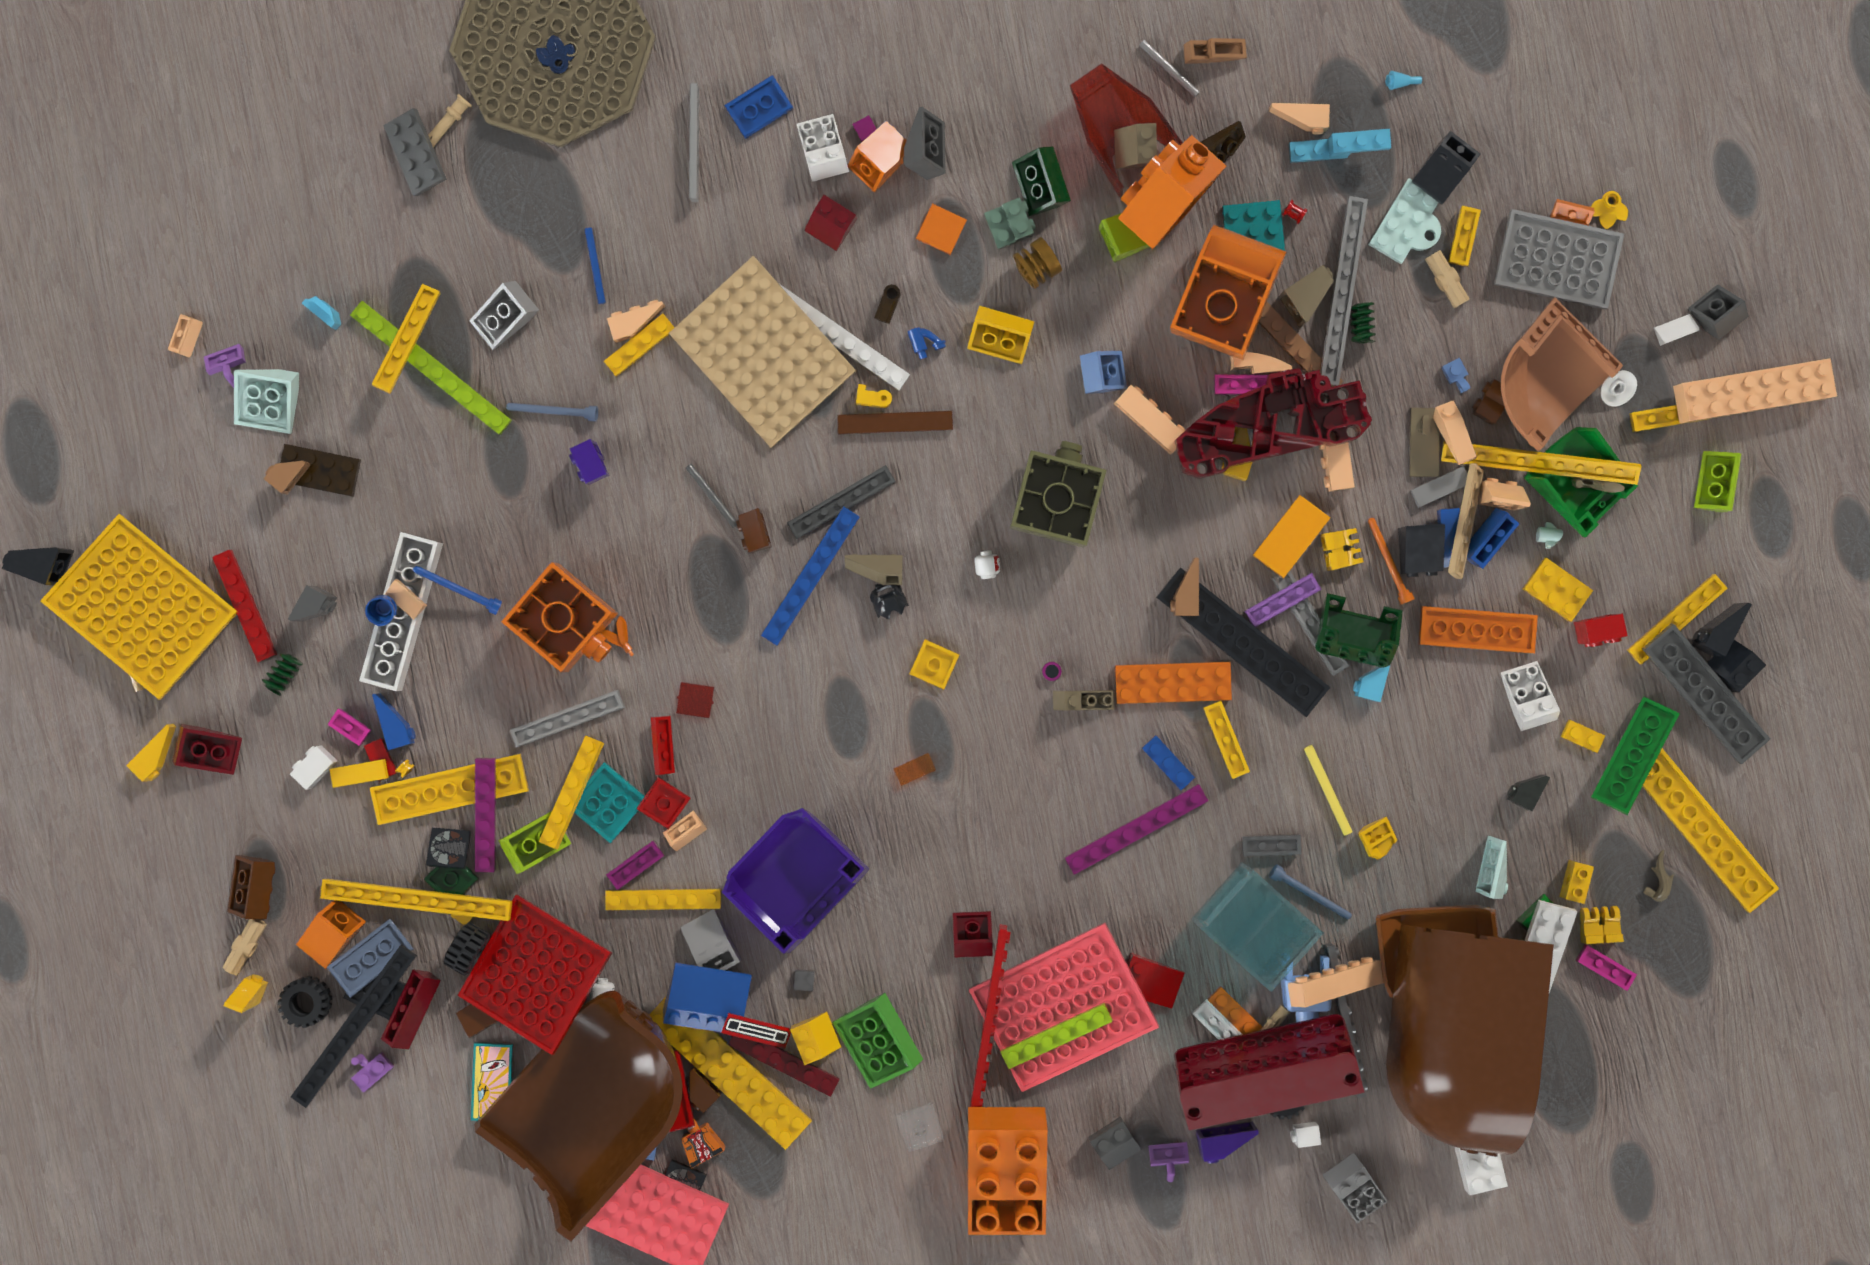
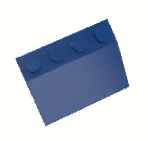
[663,963,752,1032]

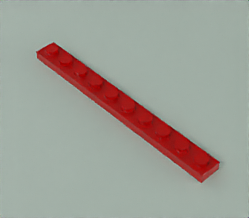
[970,924,1011,1107]

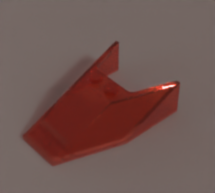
[1070,63,1183,197]

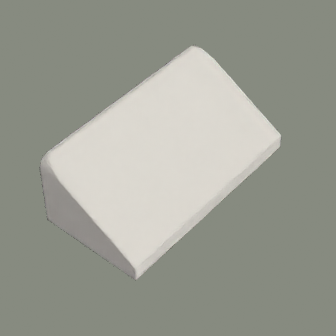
[1654,314,1700,346]

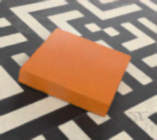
[916,203,967,255]

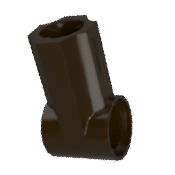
[874,284,901,324]

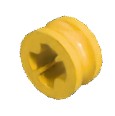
[395,759,415,778]

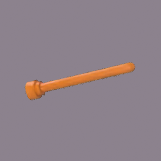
[1368,518,1415,605]

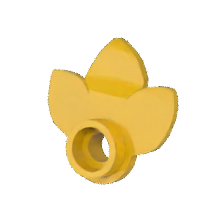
[1591,191,1628,229]

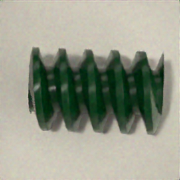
[1350,302,1376,344]
[262,653,303,696]

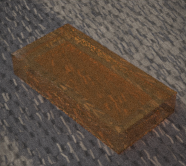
[893,753,936,786]

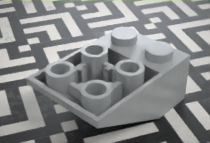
[680,909,742,970]
[1323,1153,1388,1223]

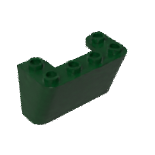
[1315,593,1403,668]

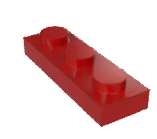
[651,716,675,775]

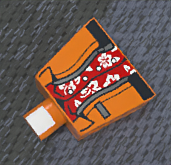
[681,1117,725,1168]

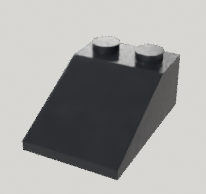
[1692,603,1752,656]

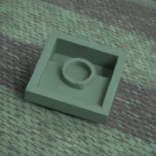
[984,197,1036,250]

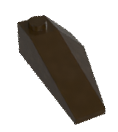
[1200,121,1246,189]

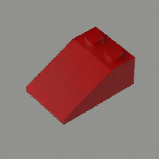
[1127,953,1185,1009]

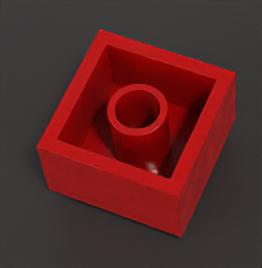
[1574,613,1628,647]

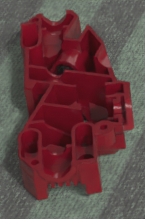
[1175,368,1372,479]

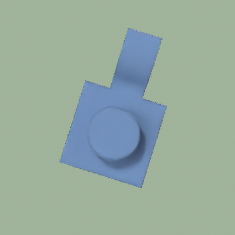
[1441,358,1470,393]

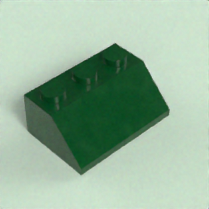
[1012,146,1071,216]

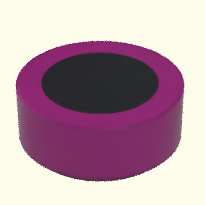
[1042,662,1062,681]

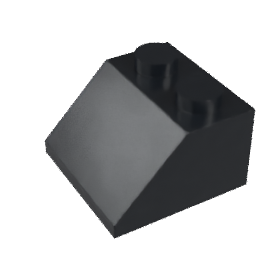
[1706,640,1766,692]

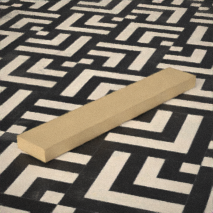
[1448,463,1484,579]

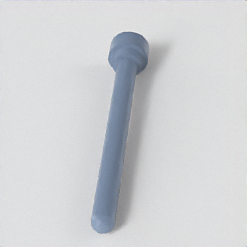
[506,403,598,422]
[1269,864,1352,920]

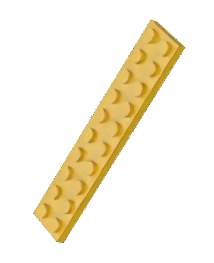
[1642,748,1779,913]
[649,995,812,1150]

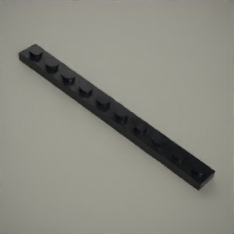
[291,944,417,1108]

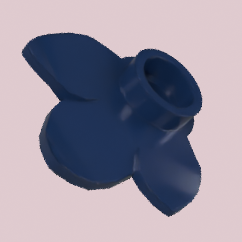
[536,35,575,74]

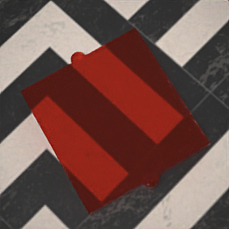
[676,682,714,718]

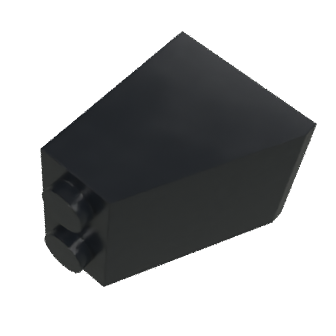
[1398,524,1445,577]
[2,547,74,586]

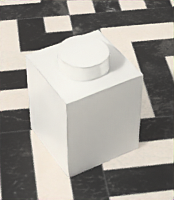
[1290,1122,1321,1148]

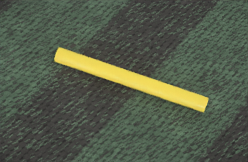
[1304,745,1353,836]

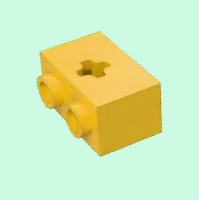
[1559,860,1594,904]

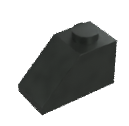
[1507,775,1550,811]

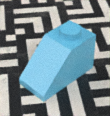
[1353,665,1390,702]

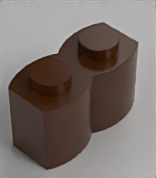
[1472,379,1505,425]

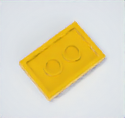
[1523,558,1593,622]

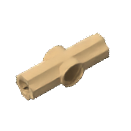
[1425,250,1470,308]
[222,919,267,976]

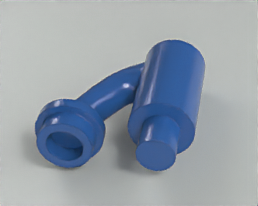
[907,327,946,360]

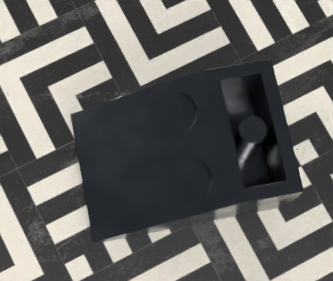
[1411,131,1481,205]

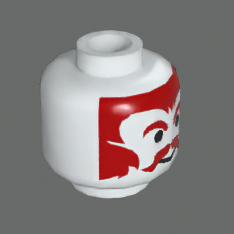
[975,550,1000,579]

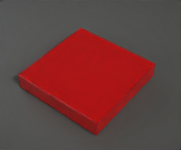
[637,777,691,830]

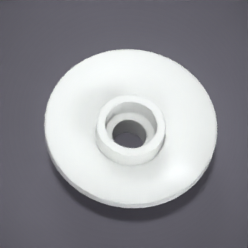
[1600,370,1637,406]

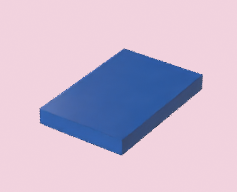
[724,75,794,139]

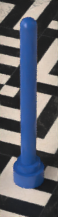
[413,566,502,615]

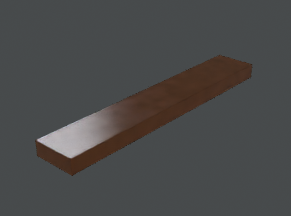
[837,411,953,435]

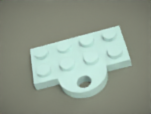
[1368,178,1441,264]

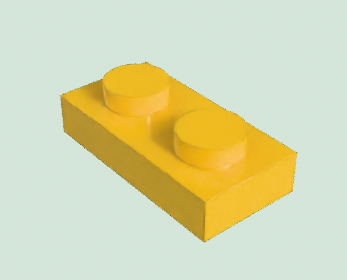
[1561,720,1605,753]

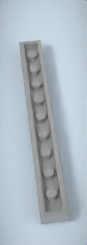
[1320,196,1368,387]

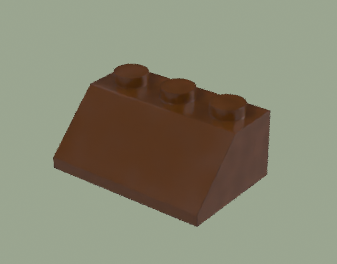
[227,855,275,919]

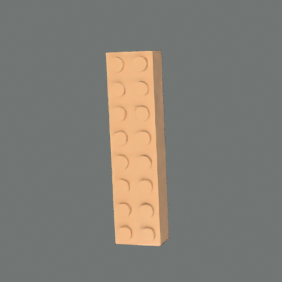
[1673,358,1837,424]

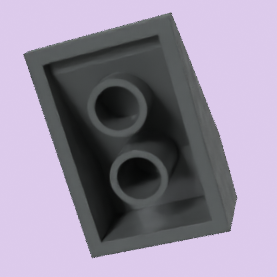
[903,107,946,180]

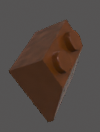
[736,508,772,553]

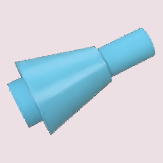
[1385,71,1422,90]

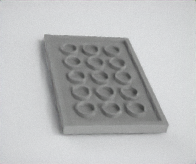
[1494,209,1624,310]

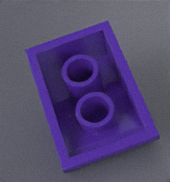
[1196,1121,1259,1164]

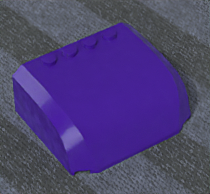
[722,808,870,954]

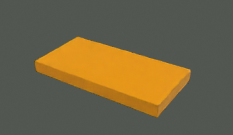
[1253,495,1331,579]

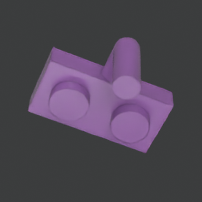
[204,344,246,388]
[351,1052,394,1093]
[1148,1142,1189,1182]

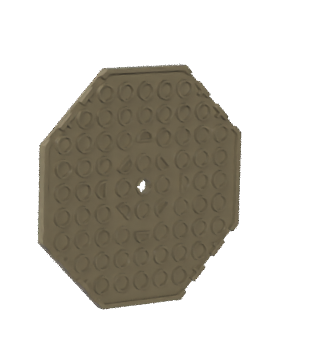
[449,0,656,147]

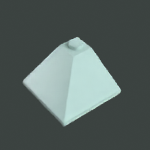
[234,369,299,434]
[1475,836,1508,899]

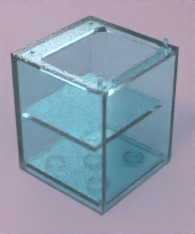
[1191,862,1324,992]

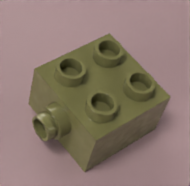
[1010,441,1107,548]

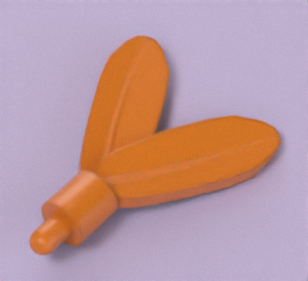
[601,616,634,656]

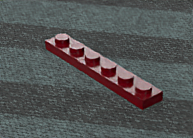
[728,1036,840,1097]

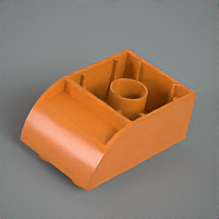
[1170,225,1287,360]
[967,1107,1048,1235]

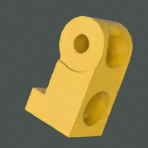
[856,384,892,408]

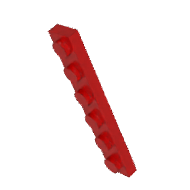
[212,549,277,662]

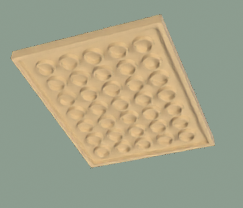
[669,256,856,448]

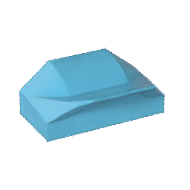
[302,296,341,330]

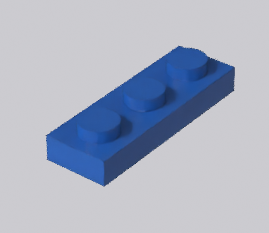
[1142,735,1195,790]

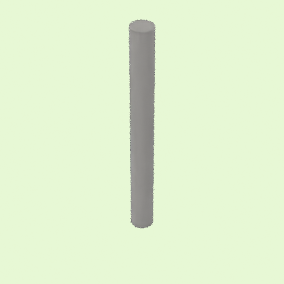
[1139,40,1200,98]

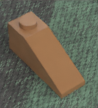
[1170,558,1199,616]

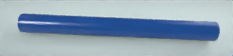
[585,227,606,304]

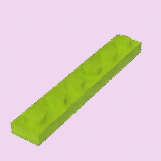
[1000,1003,1113,1069]

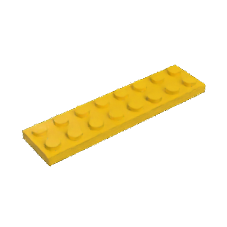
[370,754,529,825]

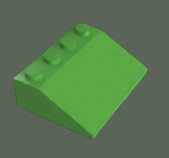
[832,993,923,1089]

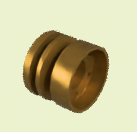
[1013,237,1062,289]

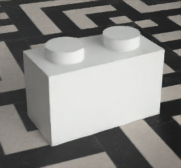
[290,745,338,790]

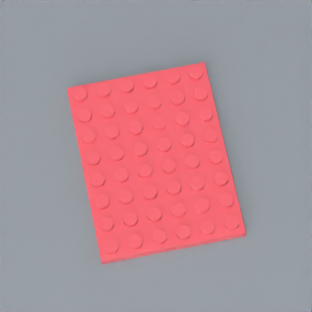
[969,923,1159,1092]

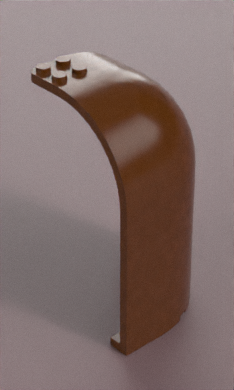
[1386,925,1554,1157]
[474,991,682,1242]

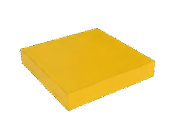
[909,639,959,689]

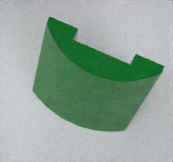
[1524,427,1638,538]

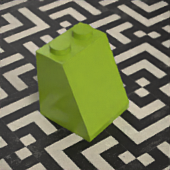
[1099,213,1150,263]

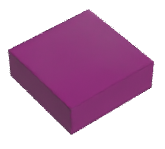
[852,115,876,142]

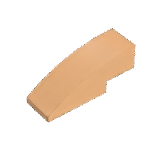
[1230,352,1292,375]

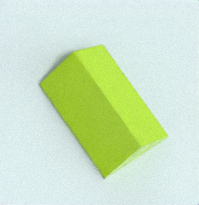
[1694,451,1742,513]

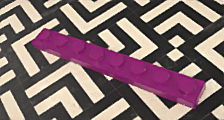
[1064,784,1208,875]

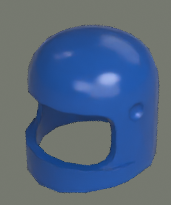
[365,595,397,626]

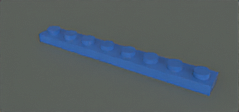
[761,507,860,646]

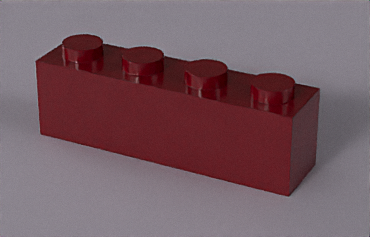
[381,969,441,1050]

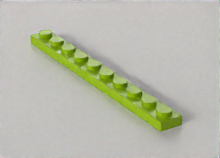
[350,300,512,435]

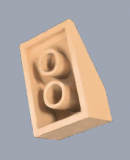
[1477,478,1531,511]

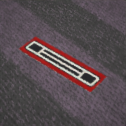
[721,1013,791,1049]

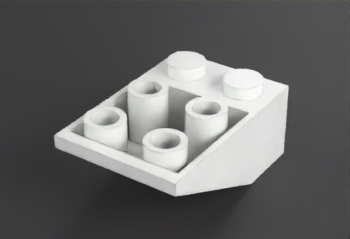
[797,114,849,182]
[1501,661,1560,731]

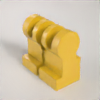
[1320,528,1364,571]
[1580,906,1624,944]

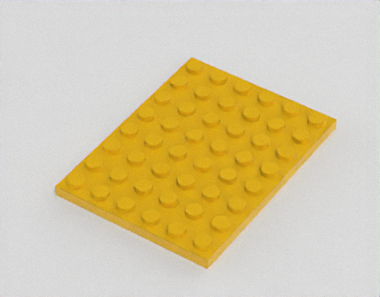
[41,514,238,700]

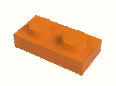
[1550,199,1595,226]

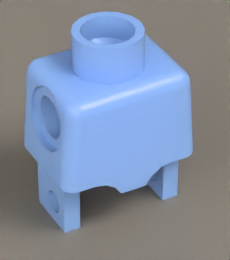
[1281,955,1332,1022]

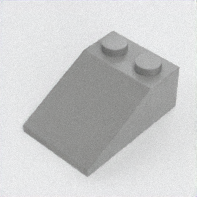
[469,281,539,350]

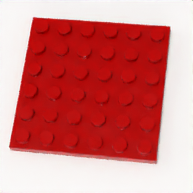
[457,895,612,1055]

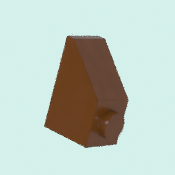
[690,1066,721,1113]

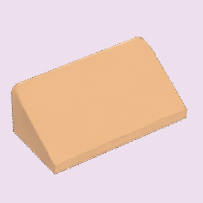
[168,314,203,357]
[385,579,427,620]
[663,810,707,851]

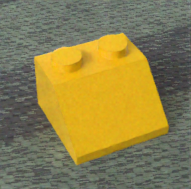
[790,1011,841,1065]

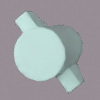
[1536,522,1563,548]

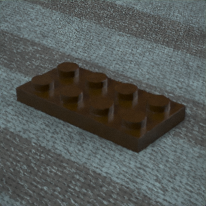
[280,444,361,497]

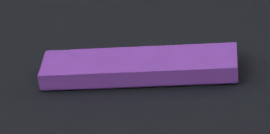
[1245,573,1322,627]

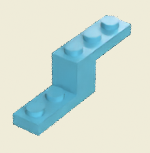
[1289,129,1391,163]

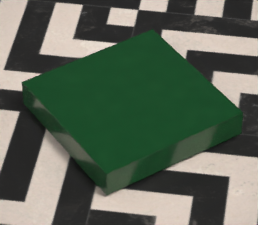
[424,866,479,895]

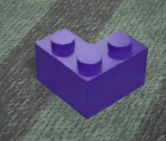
[569,439,610,485]

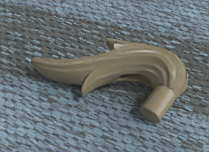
[1571,477,1625,493]
[1643,849,1674,902]

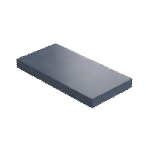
[327,919,414,998]

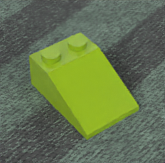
[498,811,571,874]

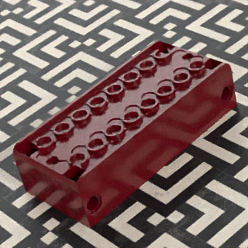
[1174,1014,1365,1131]

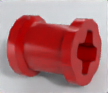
[1282,200,1308,224]

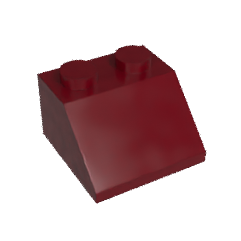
[804,195,857,251]
[953,911,993,958]

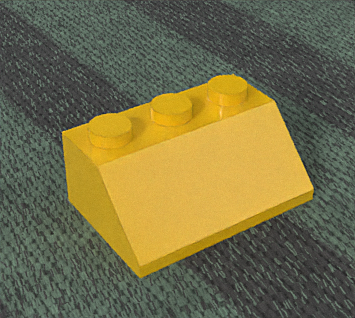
[967,305,1035,364]

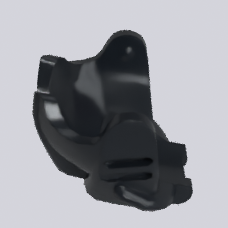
[870,584,909,619]

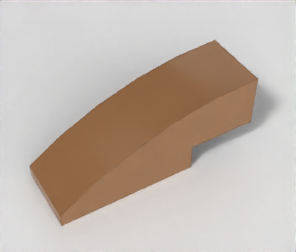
[1183,38,1247,64]

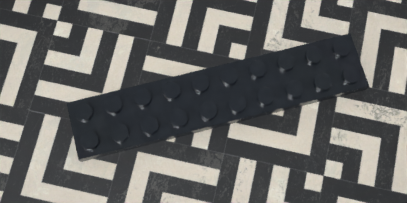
[1156,567,1331,717]

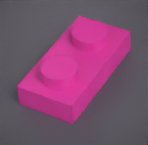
[327,708,371,746]

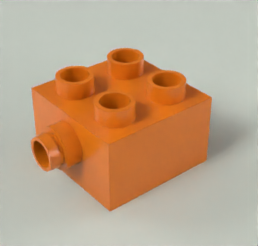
[1118,135,1226,249]
[501,562,618,672]

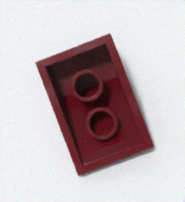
[172,724,242,775]

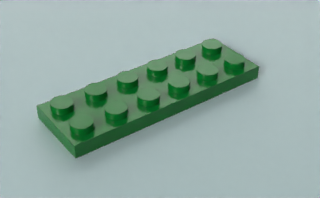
[1591,696,1680,815]

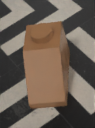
[264,461,311,495]

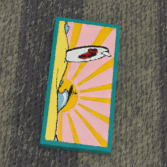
[471,1042,513,1121]

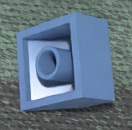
[1080,351,1127,394]

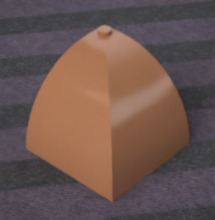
[1501,298,1623,451]

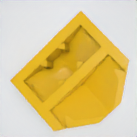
[1358,817,1397,860]

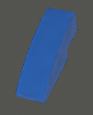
[1437,508,1460,568]

